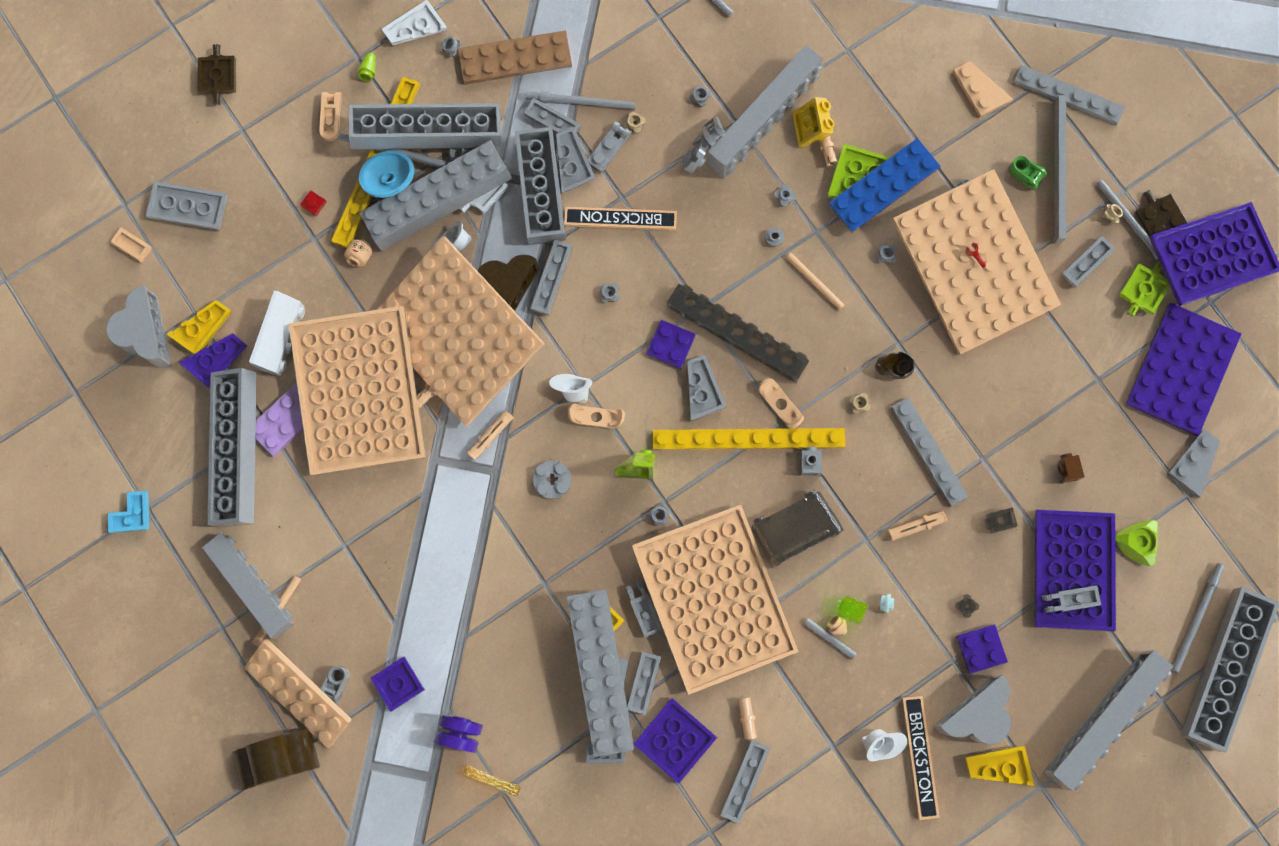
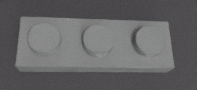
[524,98,581,134]
[1061,236,1116,288]
[627,652,661,715]

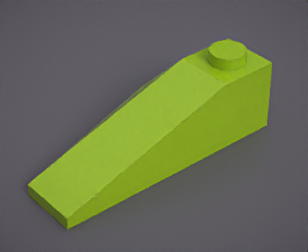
[614,450,655,480]

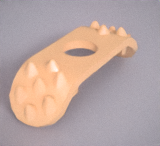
[758,378,804,429]
[568,403,625,429]

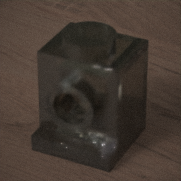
[985,507,1018,534]

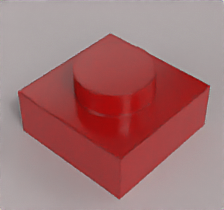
[300,190,327,217]

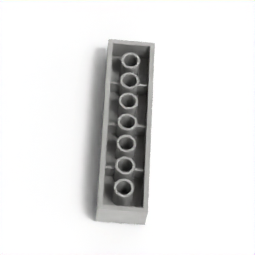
[707,45,823,179]
[349,103,501,149]
[360,140,512,251]
[207,368,256,527]
[1180,587,1279,752]
[567,589,634,757]
[1043,650,1173,791]

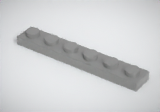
[1013,65,1125,125]
[891,397,968,507]

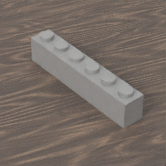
[202,533,294,639]

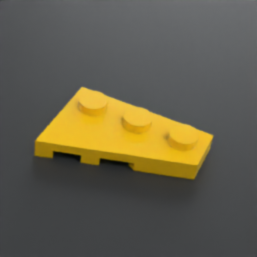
[167,300,232,354]
[964,746,1034,786]

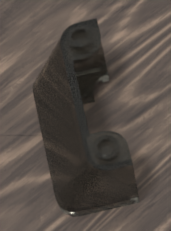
[751,489,844,569]

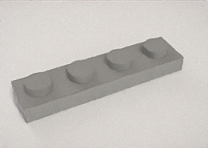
[530,240,573,316]
[720,740,770,824]

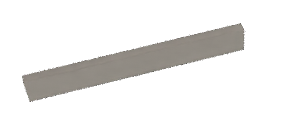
[1054,96,1066,244]

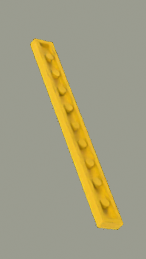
[331,77,421,248]
[653,428,845,450]

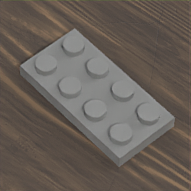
[146,181,228,231]

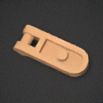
[319,92,342,142]

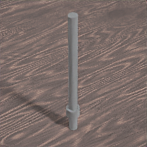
[525,91,636,110]
[338,133,446,168]
[1097,179,1158,261]
[1171,563,1225,673]

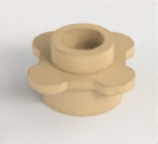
[624,112,646,133]
[1104,204,1123,224]
[849,393,871,414]

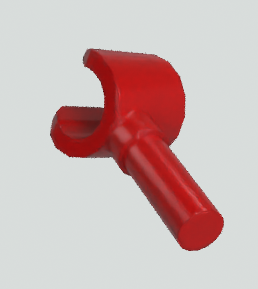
[966,242,986,268]

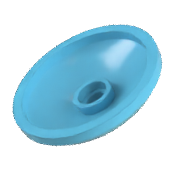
[359,151,414,198]

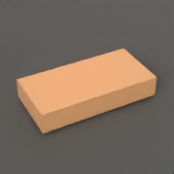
[110,227,152,263]

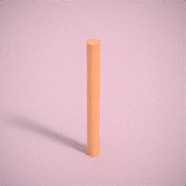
[786,253,845,310]
[252,576,301,646]

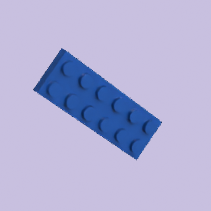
[829,138,941,233]

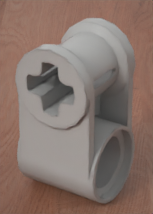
[320,666,350,705]

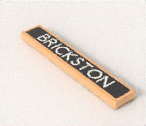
[564,207,677,231]
[902,696,940,820]

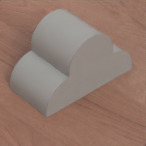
[107,286,171,368]
[934,675,1011,744]

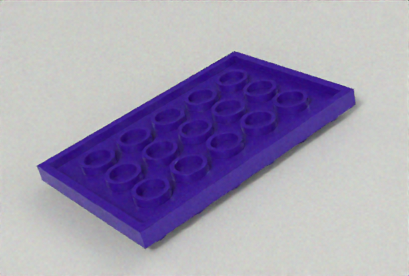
[1149,202,1279,306]
[1125,302,1242,436]
[1035,509,1116,632]

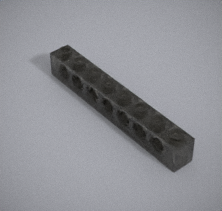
[667,284,810,383]

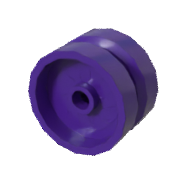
[433,715,483,753]

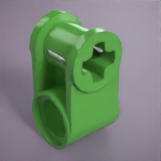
[1009,156,1047,190]

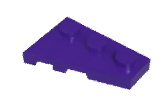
[179,333,247,388]

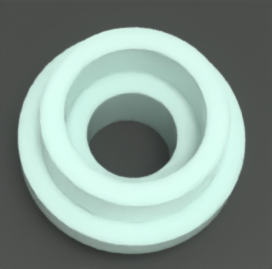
[880,594,894,614]

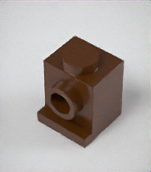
[1058,453,1085,484]

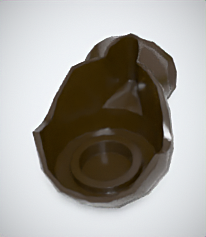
[875,351,915,379]

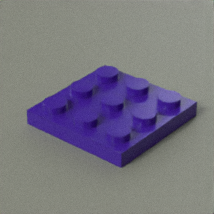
[634,698,718,784]

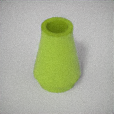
[357,53,376,82]

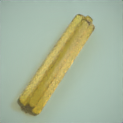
[463,766,521,796]

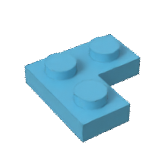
[108,491,149,533]

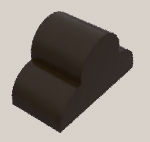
[477,254,539,311]
[232,729,320,791]

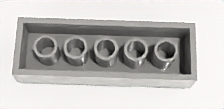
[515,127,566,245]

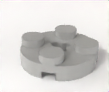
[682,136,711,174]
[533,460,572,499]

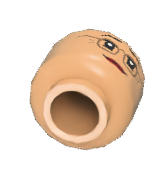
[344,239,372,268]

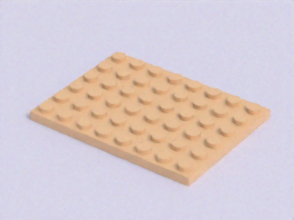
[892,169,1061,355]
[377,236,545,426]
[289,306,426,475]
[632,505,799,695]

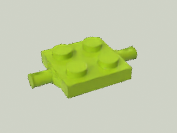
[1119,261,1170,317]

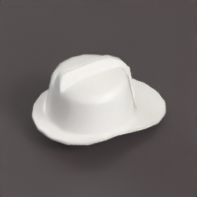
[432,221,471,252]
[549,374,592,403]
[862,729,907,762]

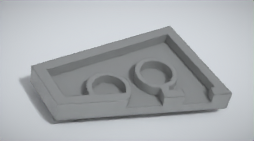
[556,127,596,193]
[687,355,727,422]
[1167,429,1220,498]

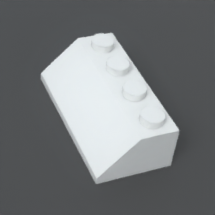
[249,290,305,377]

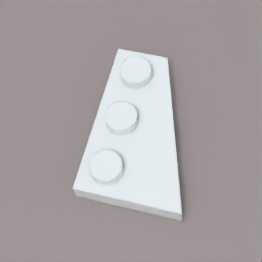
[382,0,448,46]

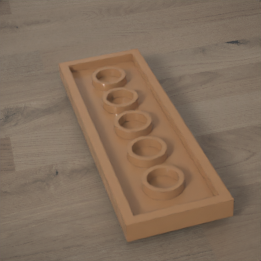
[458,30,572,85]

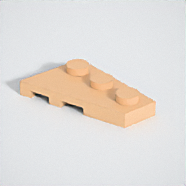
[953,61,1013,118]

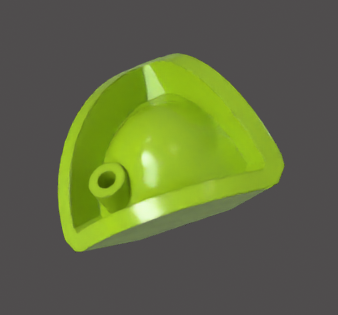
[1115,520,1158,566]

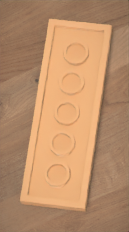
[244,639,352,748]

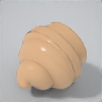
[827,615,847,635]

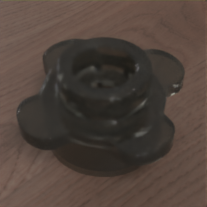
[955,594,979,618]

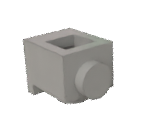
[801,447,822,476]

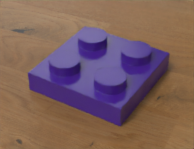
[646,320,696,369]
[956,624,1008,674]
[371,656,425,712]

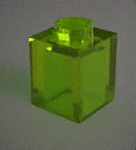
[836,595,868,624]

